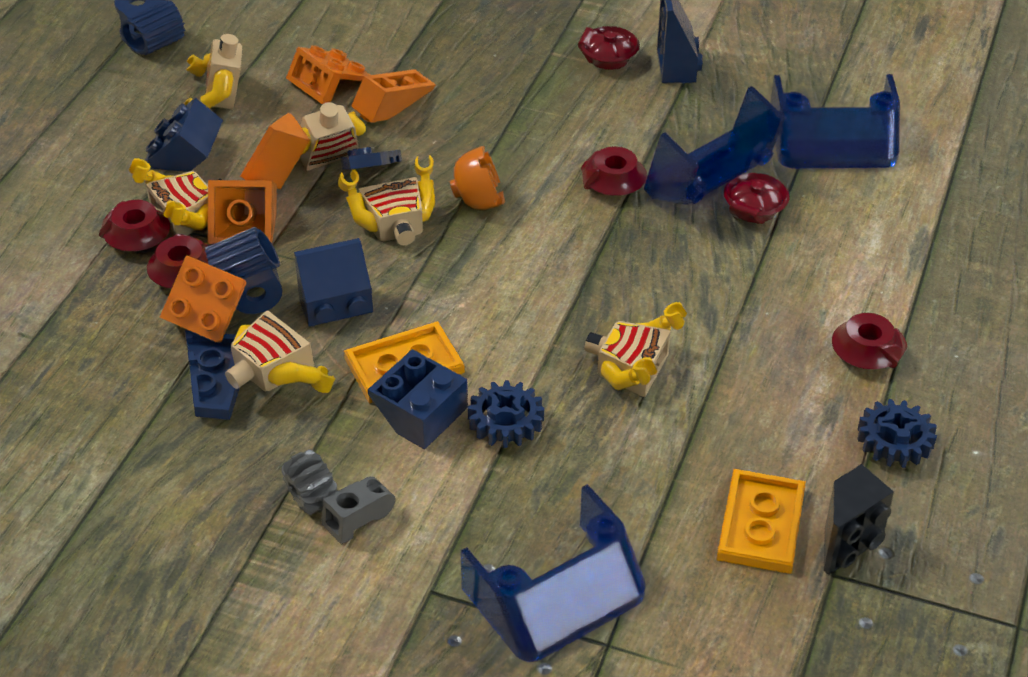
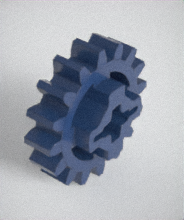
[468,380,544,448]
[857,399,937,468]

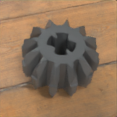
[282,449,337,515]

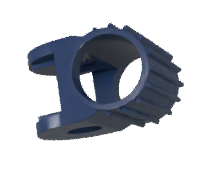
[114,0,186,56]
[205,227,283,314]

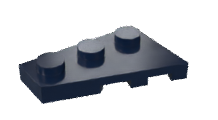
[341,147,402,170]
[185,330,240,420]

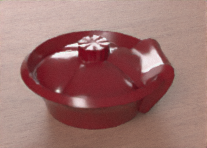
[578,26,640,70]
[581,146,647,196]
[724,173,790,224]
[99,200,170,251]
[147,234,209,289]
[832,313,907,369]

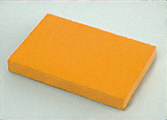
[344,321,465,404]
[716,469,806,574]

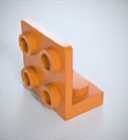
[286,45,370,104]
[160,255,247,343]

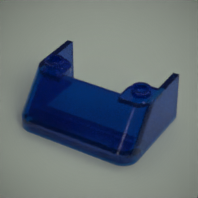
[769,74,900,169]
[644,86,786,205]
[460,484,646,662]

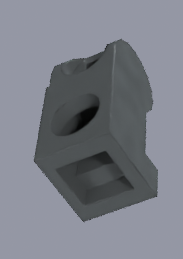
[322,476,396,545]

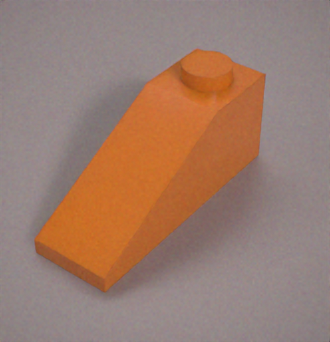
[351,69,436,123]

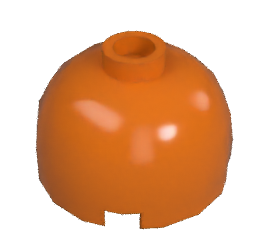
[450,145,505,210]

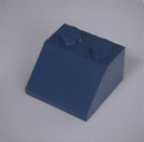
[294,238,373,327]

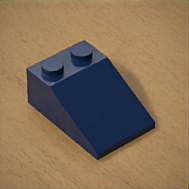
[656,0,703,83]

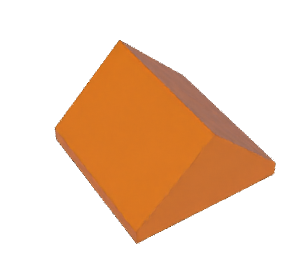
[240,113,310,189]

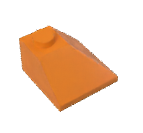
[208,180,277,244]

